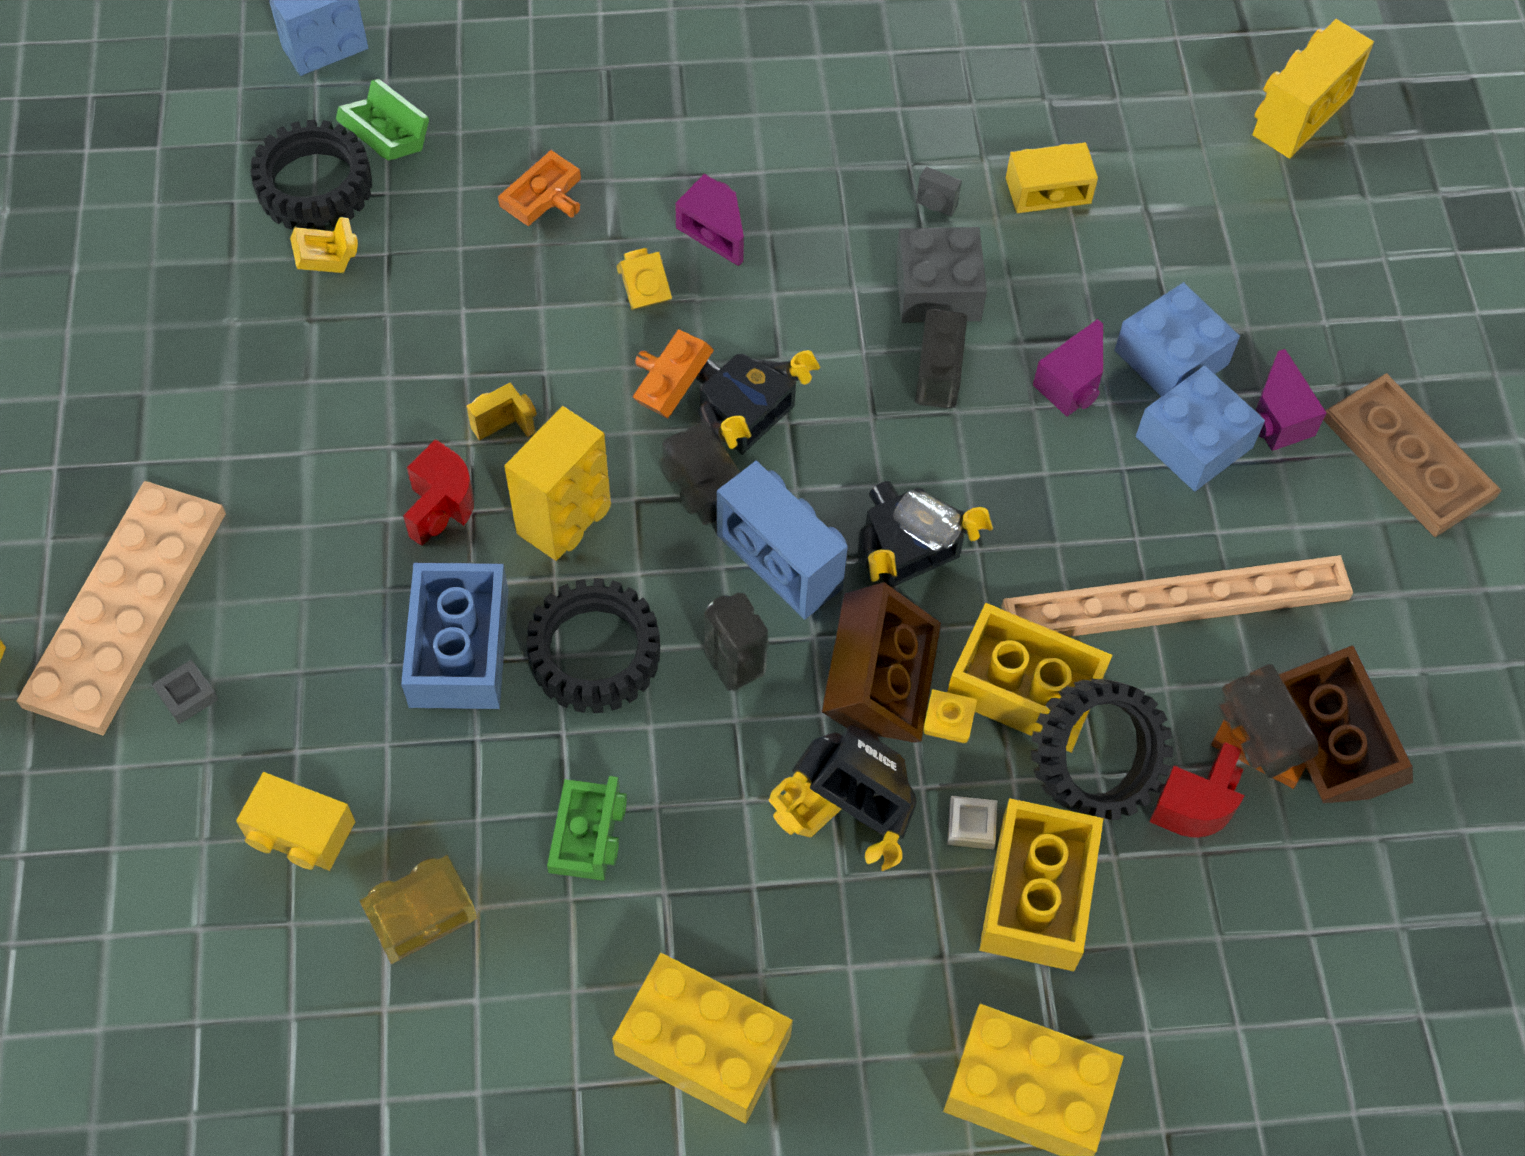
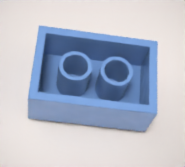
[717,461,848,620]
[401,563,509,709]

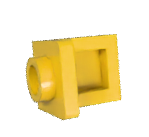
[290,217,358,273]
[616,248,672,310]
[466,382,537,441]
[923,689,977,743]
[768,782,841,838]

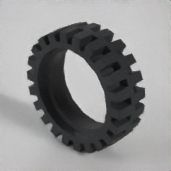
[250,120,372,230]
[527,578,661,713]
[1031,679,1173,820]

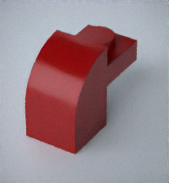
[403,439,474,546]
[1149,742,1245,838]

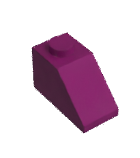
[675,174,744,266]
[1033,319,1103,417]
[1255,349,1326,451]

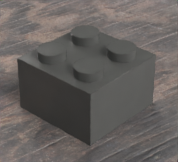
[896,227,987,323]

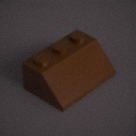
[822,582,941,743]
[1267,645,1413,804]

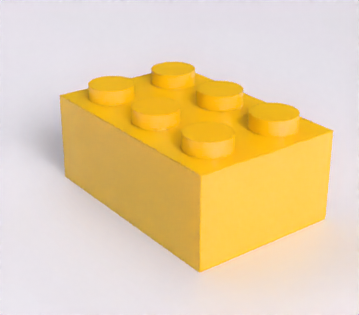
[1252,19,1374,159]
[504,406,611,561]
[947,603,1112,753]
[979,798,1104,972]
[612,952,793,1124]
[943,1004,1124,1156]

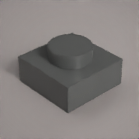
[916,166,962,217]
[151,660,219,724]

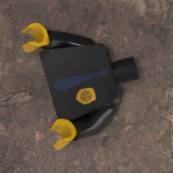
[695,350,821,455]
[857,481,993,587]
[770,725,917,871]

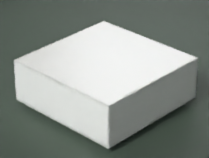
[947,796,997,850]

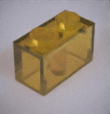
[359,855,478,964]

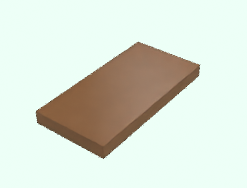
[1323,373,1502,537]

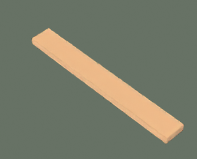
[1001,555,1353,637]

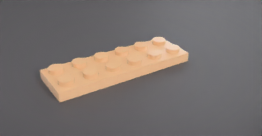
[16,481,226,736]

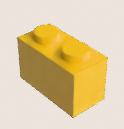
[1006,142,1098,213]
[236,772,355,871]

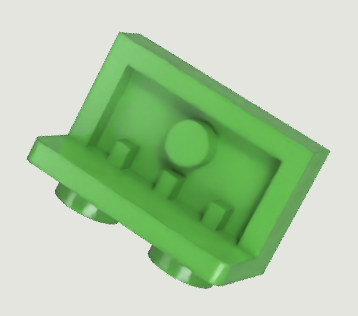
[336,79,429,161]
[547,776,627,881]

